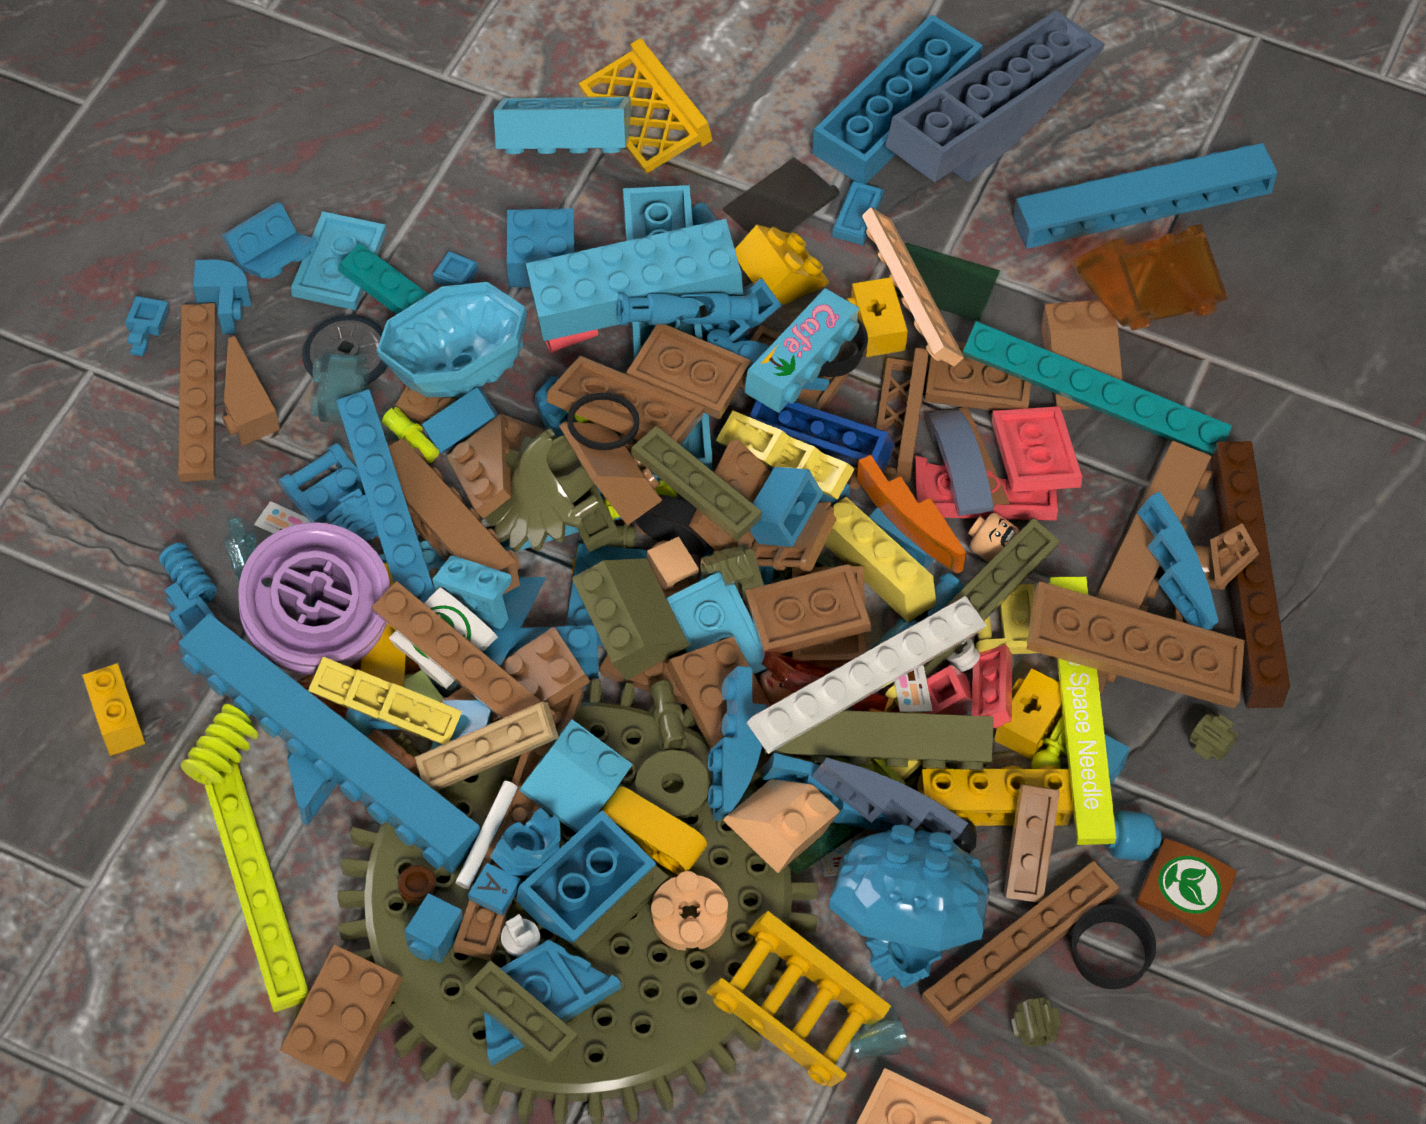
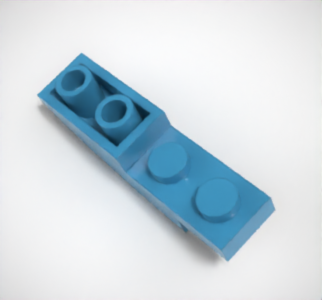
[708,666,767,821]

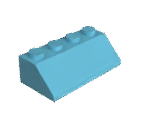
[494,97,631,154]

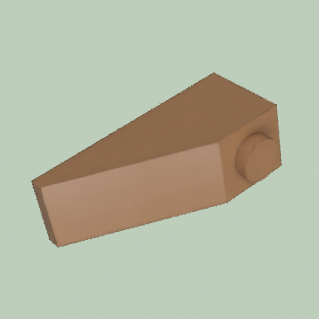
[222,335,280,446]

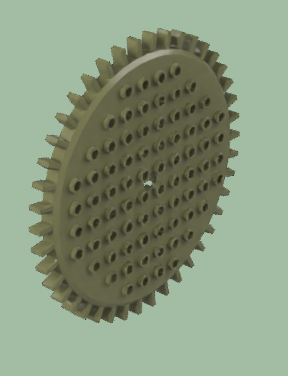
[337,679,819,1124]

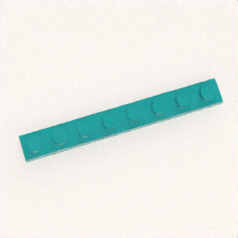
[962,321,1232,458]

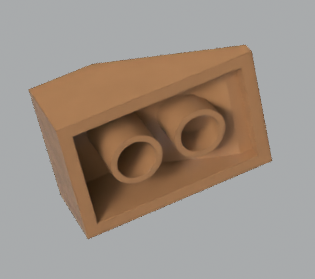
[1041,299,1123,410]

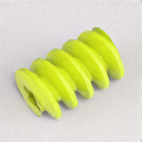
[180,704,259,786]

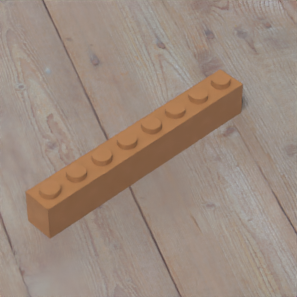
[1097,441,1213,693]

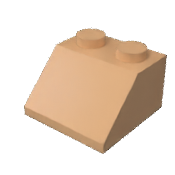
[723,779,840,873]

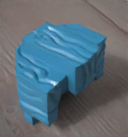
[327,488,379,542]
[490,808,560,877]
[865,937,942,988]

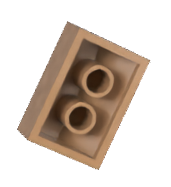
[559,422,662,526]

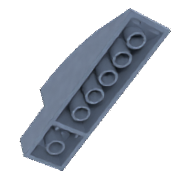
[886,10,1105,183]

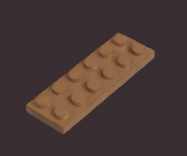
[1027,581,1245,709]

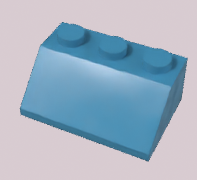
[516,810,656,943]

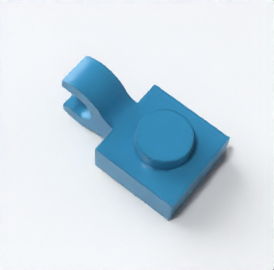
[125,296,170,357]
[164,582,219,637]

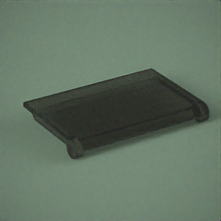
[723,157,840,233]

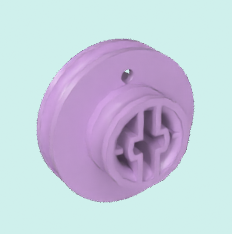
[238,523,390,675]

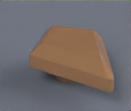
[1210,523,1259,590]

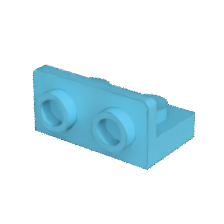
[432,555,512,629]

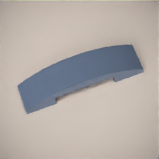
[925,409,993,516]

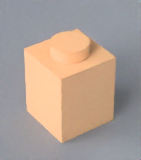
[647,536,699,592]

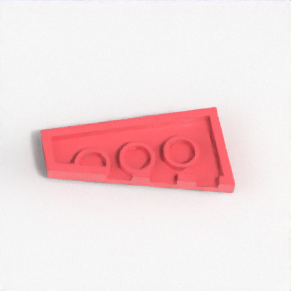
[915,456,1058,521]

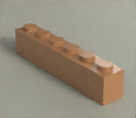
[388,438,520,594]

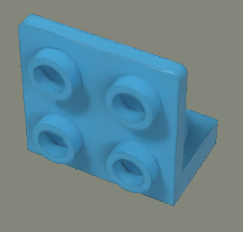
[222,202,318,279]

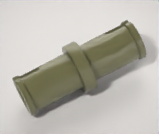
[650,680,688,751]

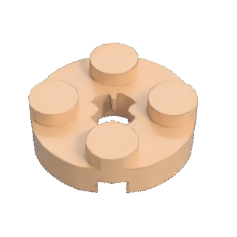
[651,871,728,951]

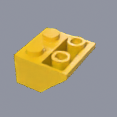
[735,225,830,305]

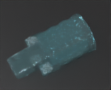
[224,517,259,582]

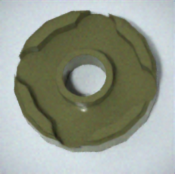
[635,750,710,821]

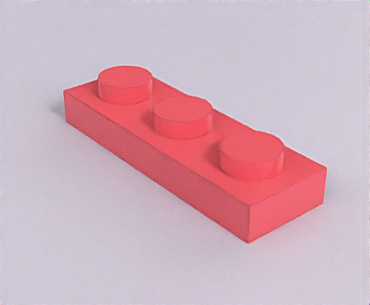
[972,644,1012,728]

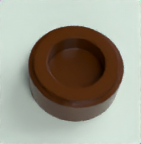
[398,865,437,906]

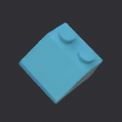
[519,719,633,833]

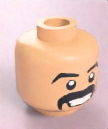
[968,513,1020,563]

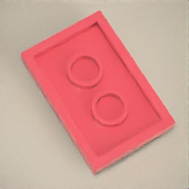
[991,406,1083,492]

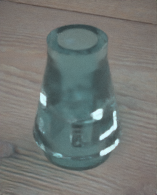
[850,1016,910,1060]

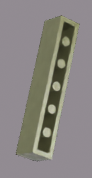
[765,711,993,771]

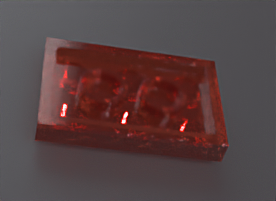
[762,650,889,712]

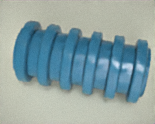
[159,542,217,604]

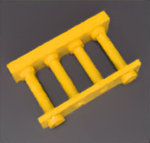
[706,911,891,1087]

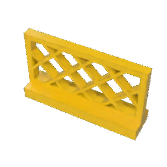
[578,38,713,174]

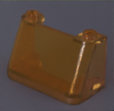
[1073,224,1228,331]

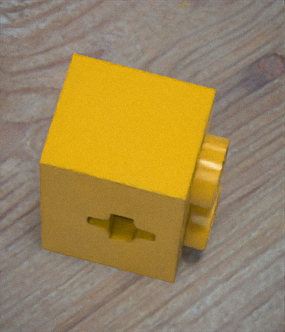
[846,277,908,357]
[82,663,145,756]
[994,668,1063,760]

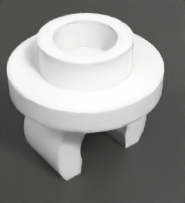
[501,914,540,957]

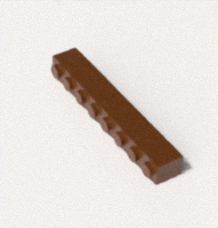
[1211,441,1290,708]

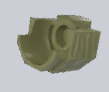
[700,545,764,599]

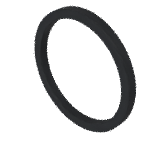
[568,393,639,450]

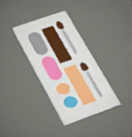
[254,501,311,534]
[894,665,932,712]

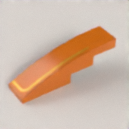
[857,455,966,573]

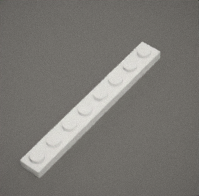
[747,596,987,754]

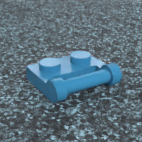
[278,443,365,523]

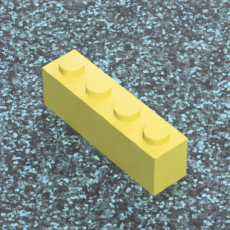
[824,497,936,622]

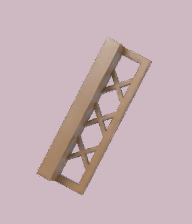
[876,348,929,482]

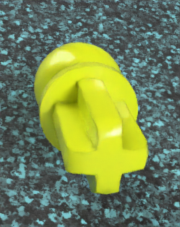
[1031,715,1067,769]

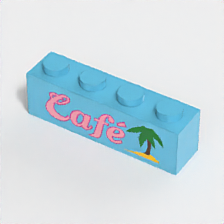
[744,288,859,413]

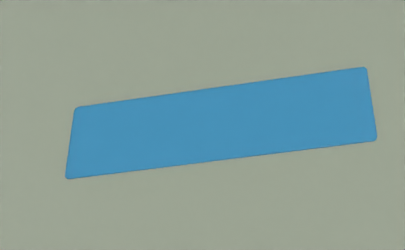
[483,577,546,667]

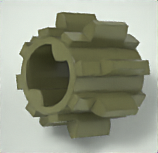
[1189,713,1239,761]
[1011,998,1062,1048]

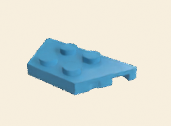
[484,940,621,1066]

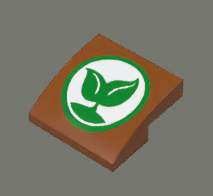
[1135,838,1238,938]

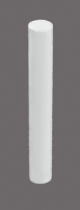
[456,781,518,889]

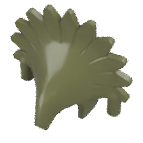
[473,427,601,552]

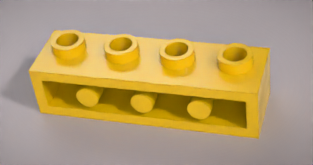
[917,766,1073,826]

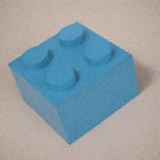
[507,208,575,287]

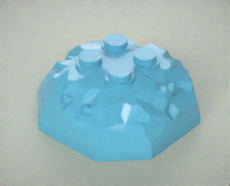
[377,282,527,399]

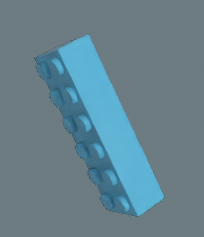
[526,219,744,341]

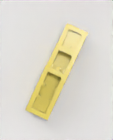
[716,411,854,500]
[308,657,462,745]

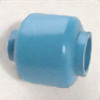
[1103,810,1161,861]

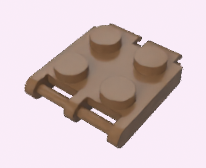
[752,502,837,571]

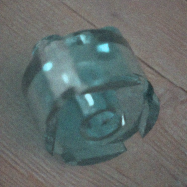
[311,353,369,424]

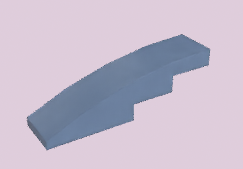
[811,758,968,841]

